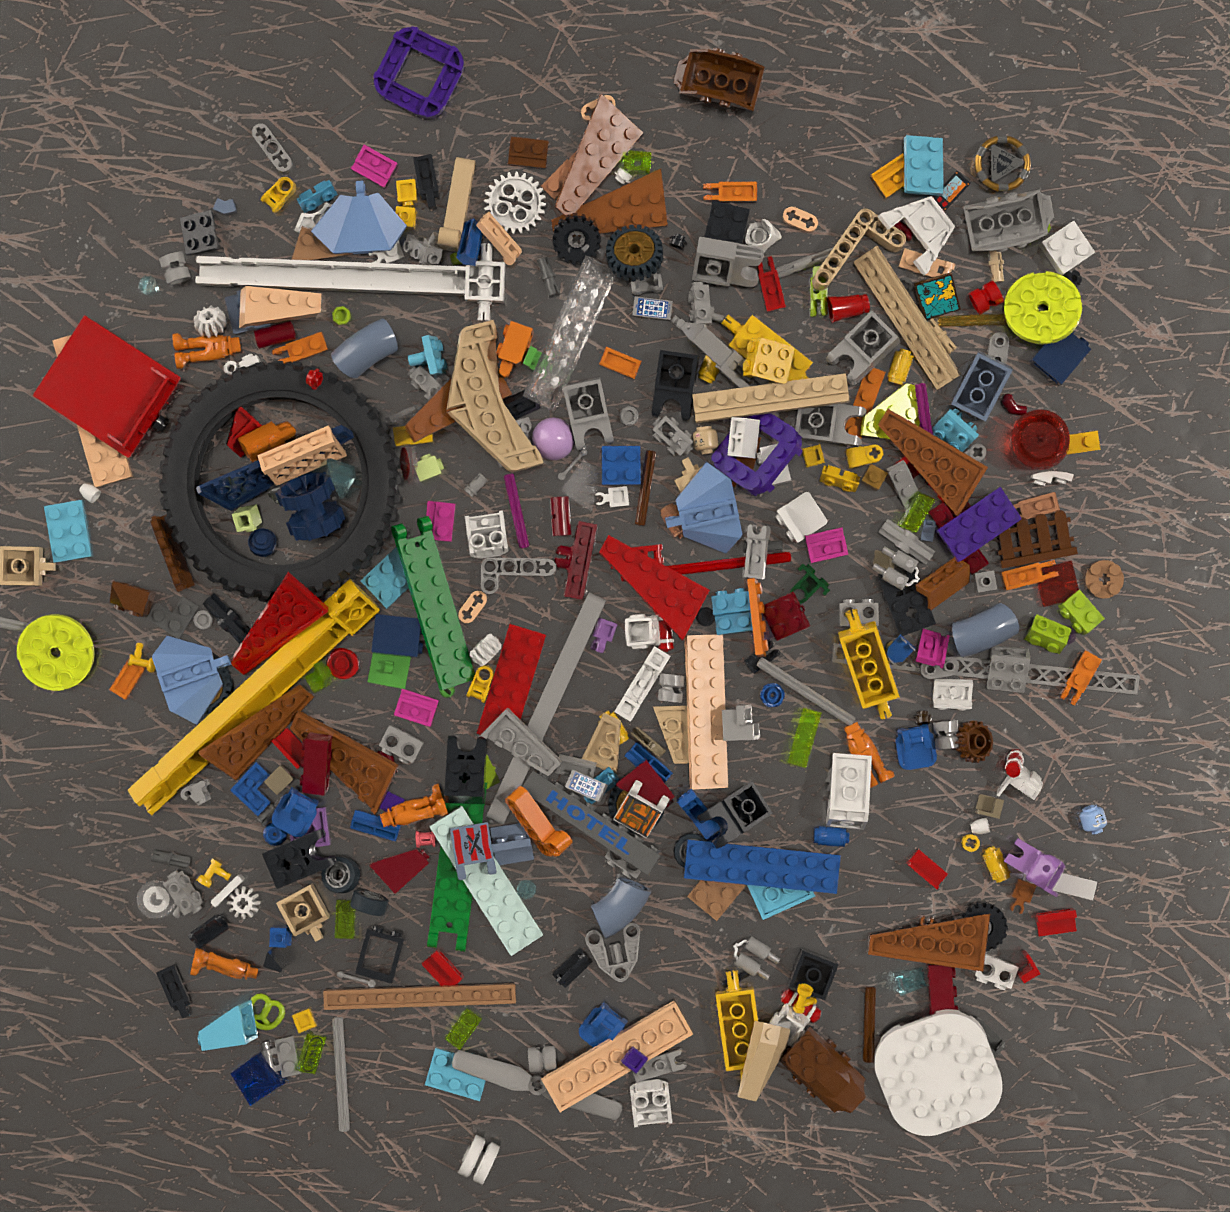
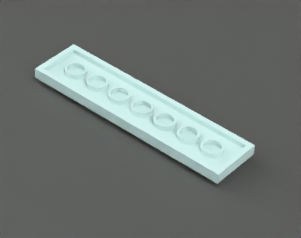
[429,806,543,956]

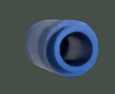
[814,826,850,847]

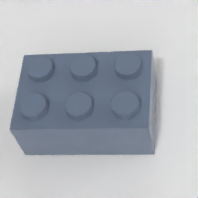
[951,350,1013,421]

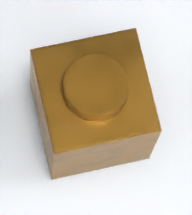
[860,464,888,491]

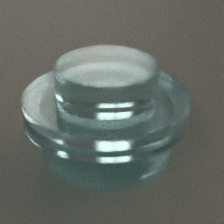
[517,880,536,899]

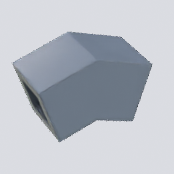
[213,198,237,215]
[920,519,936,542]

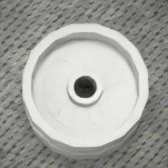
[458,1135,500,1185]

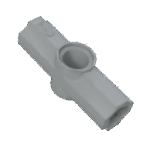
[878,519,935,565]

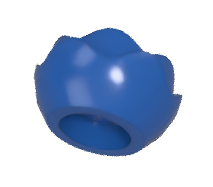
[760,683,785,707]
[263,822,287,846]

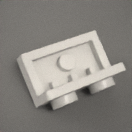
[932,678,973,710]

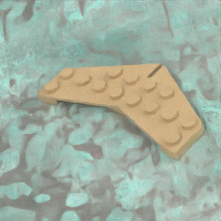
[446,320,544,472]

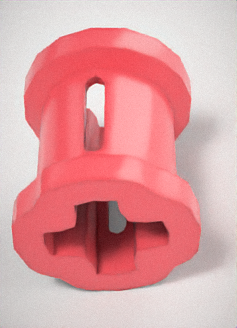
[416,831,436,848]

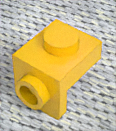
[396,179,418,207]

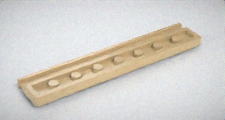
[854,246,961,390]
[692,373,850,423]

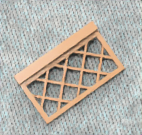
[258,425,347,486]

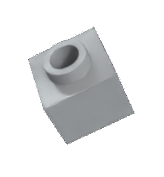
[973,570,997,593]

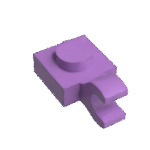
[590,618,617,653]

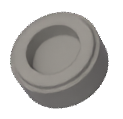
[620,406,639,426]
[193,610,214,629]

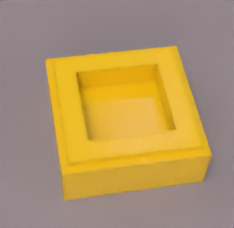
[802,444,825,468]
[292,1008,317,1033]

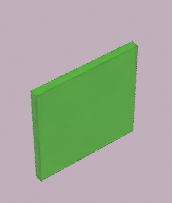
[367,654,411,689]

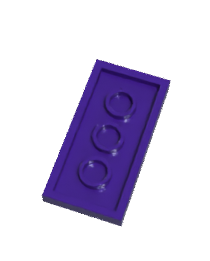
[936,487,1022,562]

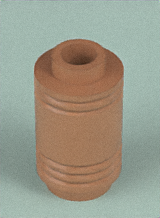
[660,503,684,539]

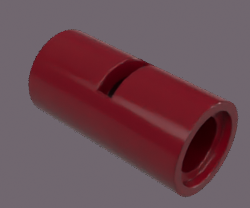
[254,321,296,349]
[550,497,571,536]

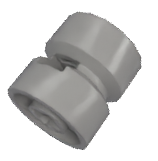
[159,251,191,285]
[658,673,685,703]
[933,720,959,750]
[528,1046,557,1073]

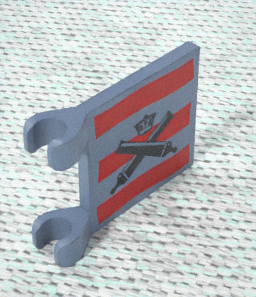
[450,822,497,880]

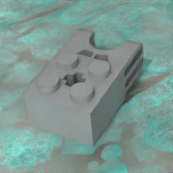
[692,237,764,287]
[826,311,901,386]
[562,377,614,450]
[795,404,867,446]

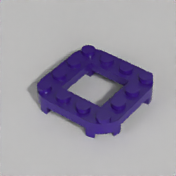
[374,26,464,119]
[711,413,803,496]

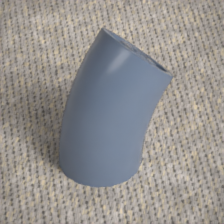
[331,318,398,379]
[952,603,1019,658]
[591,877,651,939]

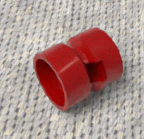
[968,280,1004,315]

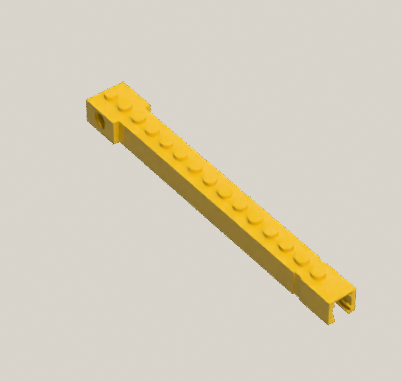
[128,579,380,815]

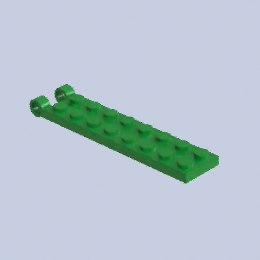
[391,516,475,690]
[427,780,488,952]

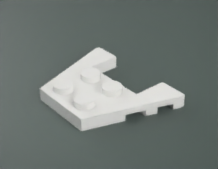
[877,196,955,276]

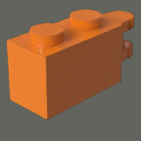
[238,421,296,463]

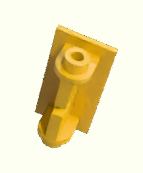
[819,465,861,492]

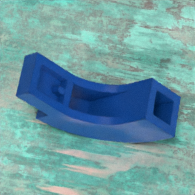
[677,789,721,842]

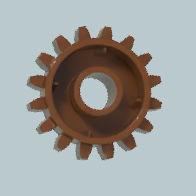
[955,721,993,763]

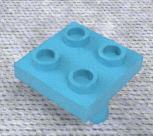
[408,335,448,376]
[932,409,979,452]

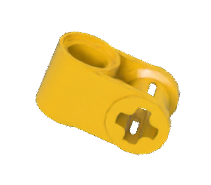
[260,177,296,213]
[845,445,883,469]
[466,665,494,703]

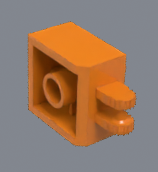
[496,321,534,378]

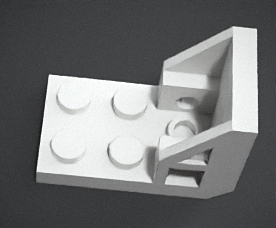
[826,753,872,830]

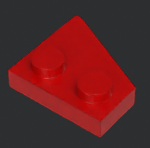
[226,406,263,458]

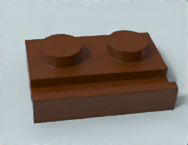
[508,136,549,169]

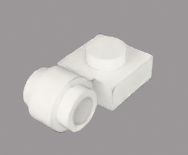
[224,354,261,375]

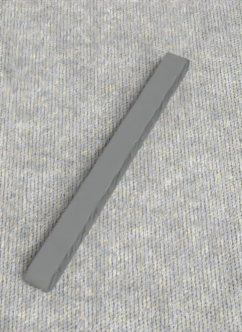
[486,592,606,825]

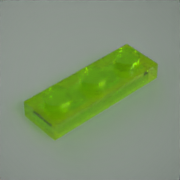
[787,707,822,768]

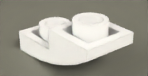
[1030,471,1074,487]

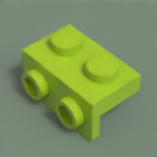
[1058,589,1105,635]
[1024,614,1071,654]

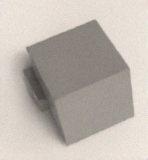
[722,704,760,741]

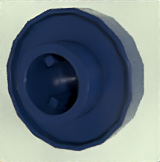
[248,528,277,557]

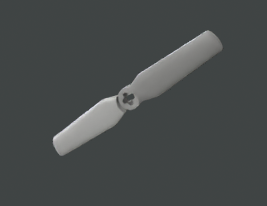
[452,1050,622,1120]

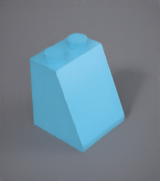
[198,1000,258,1051]

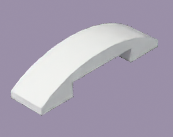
[614,646,671,722]

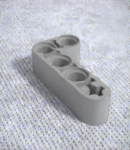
[481,558,557,594]

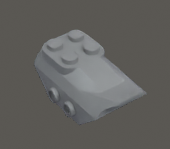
[963,189,1054,252]

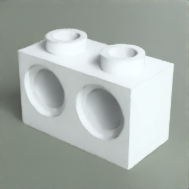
[973,954,1019,990]

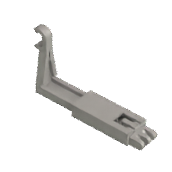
[671,315,771,388]

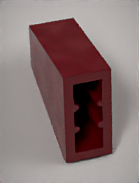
[616,760,675,809]
[369,848,431,894]

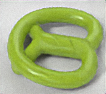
[250,994,285,1030]

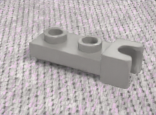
[744,524,770,579]
[633,1048,687,1082]

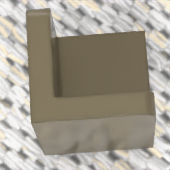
[873,550,894,569]
[264,765,293,795]
[975,794,1004,819]

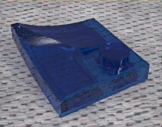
[230,1053,285,1106]

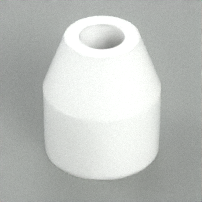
[79,483,101,503]
[970,817,990,835]

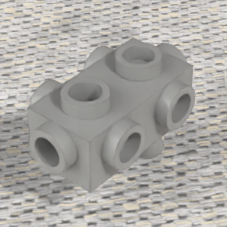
[403,232,443,265]
[688,282,724,328]
[408,365,451,401]
[652,416,693,457]
[163,870,203,918]

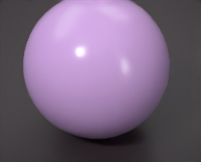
[532,417,575,461]

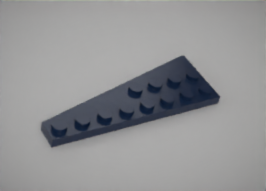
[196,425,354,511]

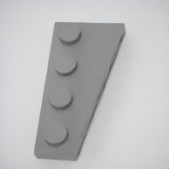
[481,708,563,776]

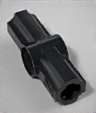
[203,593,250,645]

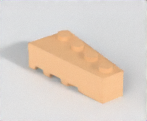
[239,286,321,328]

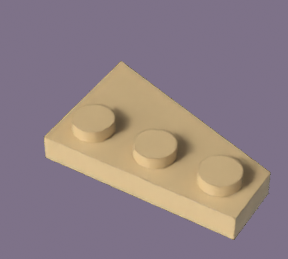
[653,706,689,764]
[582,713,621,775]

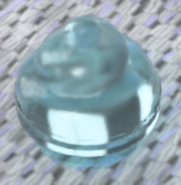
[138,275,159,294]

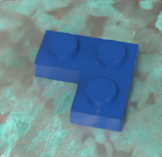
[230,762,272,816]

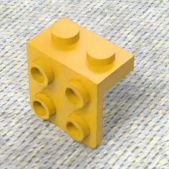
[743,337,794,384]

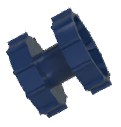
[275,472,346,541]

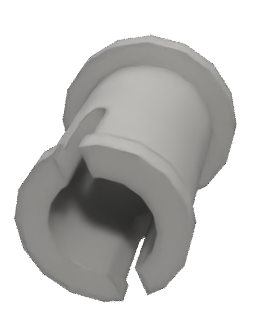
[464,473,488,497]

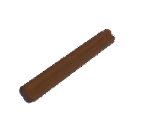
[635,450,656,526]
[863,986,876,1063]

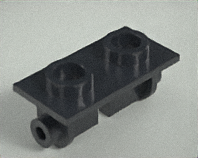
[188,914,229,949]
[552,948,593,988]

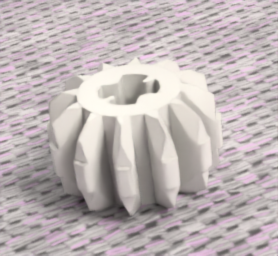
[194,305,227,338]
[470,634,502,666]
[227,886,261,919]

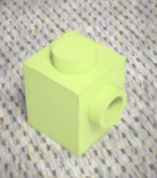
[413,454,444,482]
[232,504,262,532]

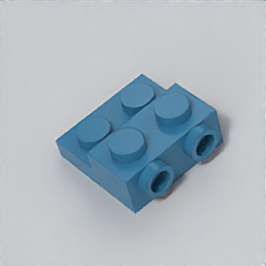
[711,588,753,635]

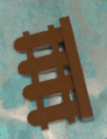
[997,510,1078,569]
[150,514,196,592]

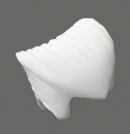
[744,219,782,252]

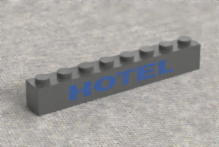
[522,771,662,876]

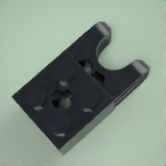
[651,350,700,421]
[877,569,936,636]
[444,735,487,804]
[697,781,773,849]
[262,828,338,889]

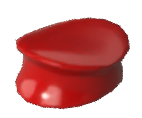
[326,648,359,679]

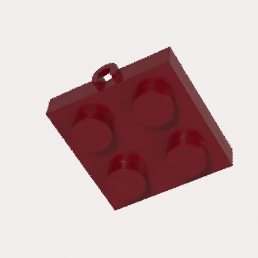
[763,591,810,641]

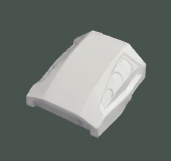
[465,511,509,559]
[630,1079,672,1127]

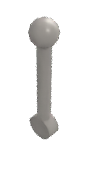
[558,449,587,480]
[337,971,376,987]

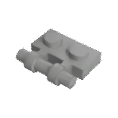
[261,1035,302,1081]

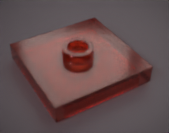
[1037,561,1079,607]

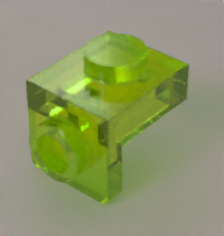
[305,661,332,693]

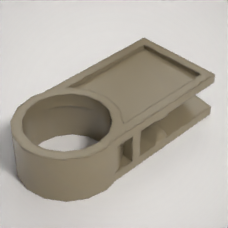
[631,726,666,758]

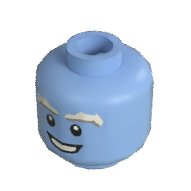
[1080,805,1107,835]

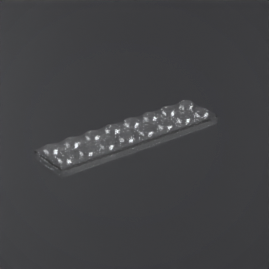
[523,256,617,412]

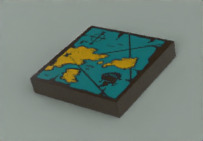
[914,272,961,320]

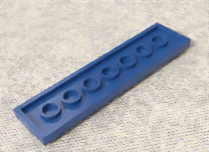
[683,839,841,894]

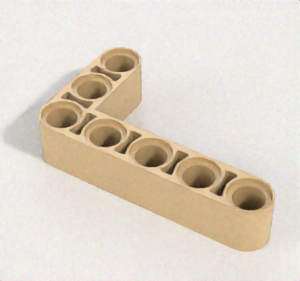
[438,157,476,252]
[812,209,906,291]

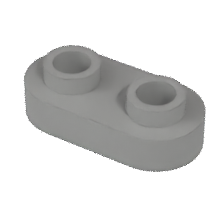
[987,332,1009,364]
[920,657,959,679]

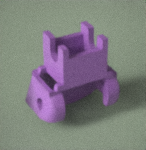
[1004,838,1066,897]

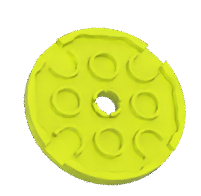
[1004,271,1082,344]
[17,614,95,691]

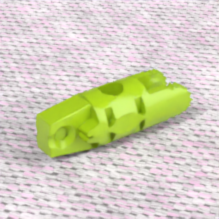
[810,266,828,316]

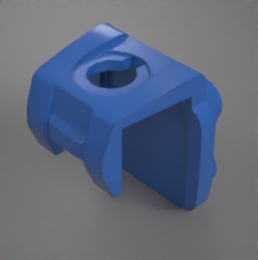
[895,724,937,770]
[272,787,319,837]
[579,1002,628,1047]

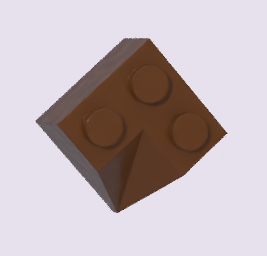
[110,581,156,617]

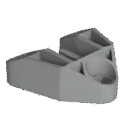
[585,922,640,982]

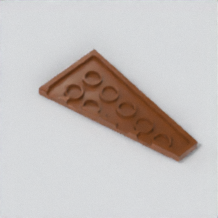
[868,913,991,972]

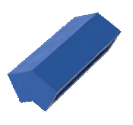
[456,218,483,266]
[624,742,673,782]
[350,810,401,842]

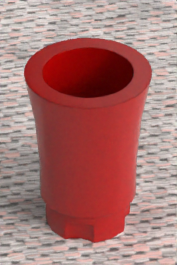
[828,294,870,323]

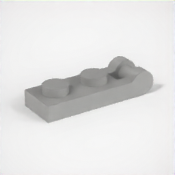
[887,460,925,514]

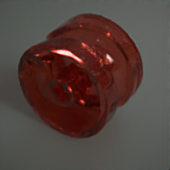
[1011,409,1070,470]

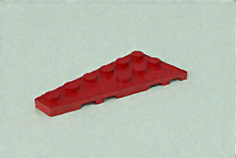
[599,535,710,641]
[231,572,328,675]

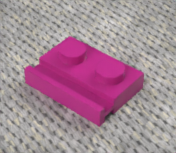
[350,145,398,188]
[426,501,456,542]
[804,527,848,563]
[916,629,950,669]
[394,689,439,727]

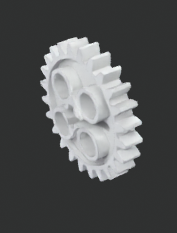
[484,172,546,235]

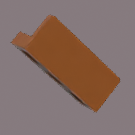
[916,557,970,610]

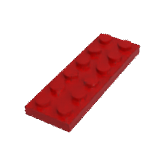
[476,624,546,735]

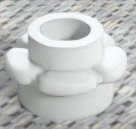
[614,167,632,184]

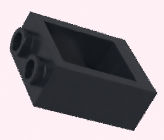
[355,925,406,984]

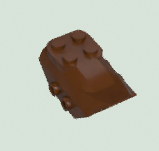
[673,48,765,111]
[779,1027,866,1113]

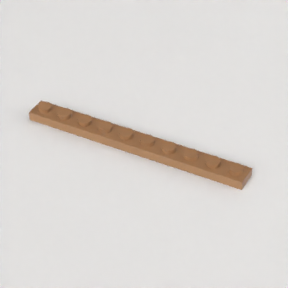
[323,983,516,1010]

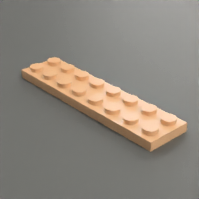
[52,335,133,488]
[684,634,728,790]
[541,1001,693,1112]

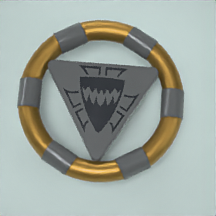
[975,135,1031,191]

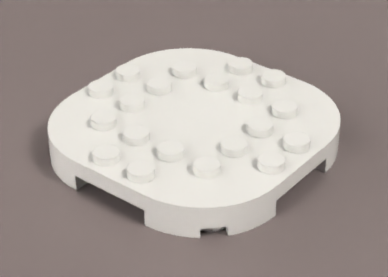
[874,1009,1002,1136]

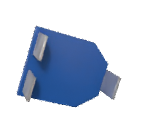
[886,634,916,665]

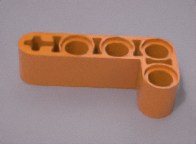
[505,786,572,856]

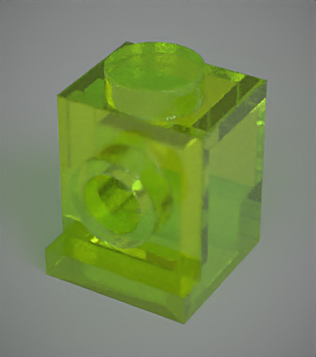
[624,150,652,174]

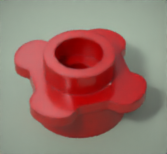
[306,369,323,390]

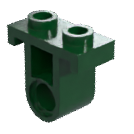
[789,563,830,604]

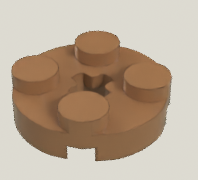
[1084,560,1124,599]

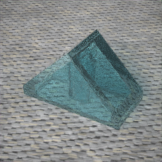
[327,458,356,499]
[893,967,927,996]

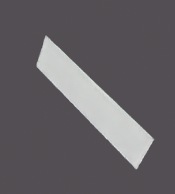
[1023,870,1097,900]

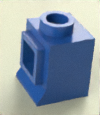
[269,925,292,948]

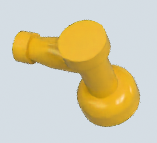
[128,643,155,673]
[197,858,232,888]
[793,983,817,1014]

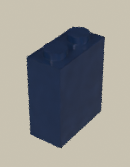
[1030,331,1091,386]
[371,614,424,658]

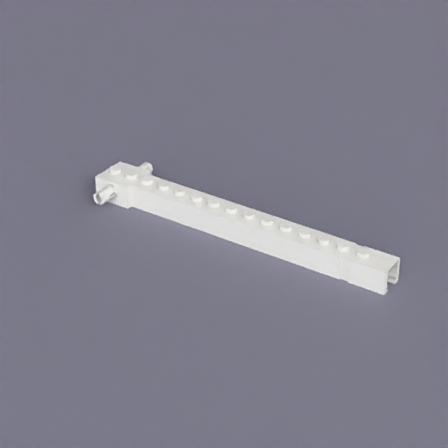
[196,243,506,321]

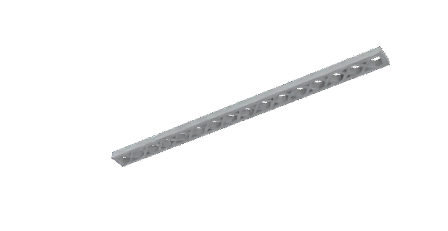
[832,643,1140,695]

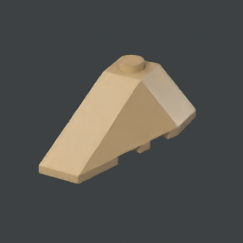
[737,1021,790,1101]

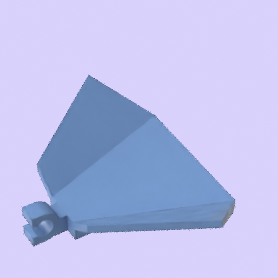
[311,181,407,254]
[665,461,743,553]
[152,636,232,725]

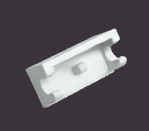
[728,417,760,458]

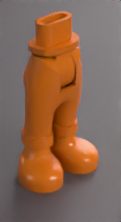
[172,333,241,369]
[844,722,895,788]
[380,784,448,827]
[190,948,259,980]

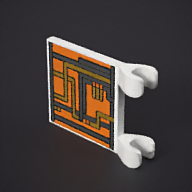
[613,780,670,838]

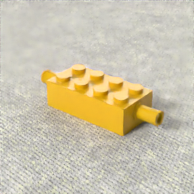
[721,314,813,383]
[838,609,899,719]
[715,970,758,1078]

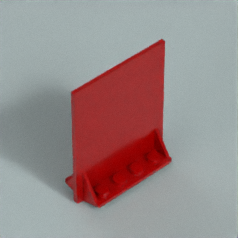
[32,315,181,458]

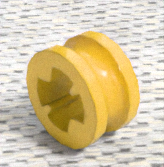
[961,834,980,852]

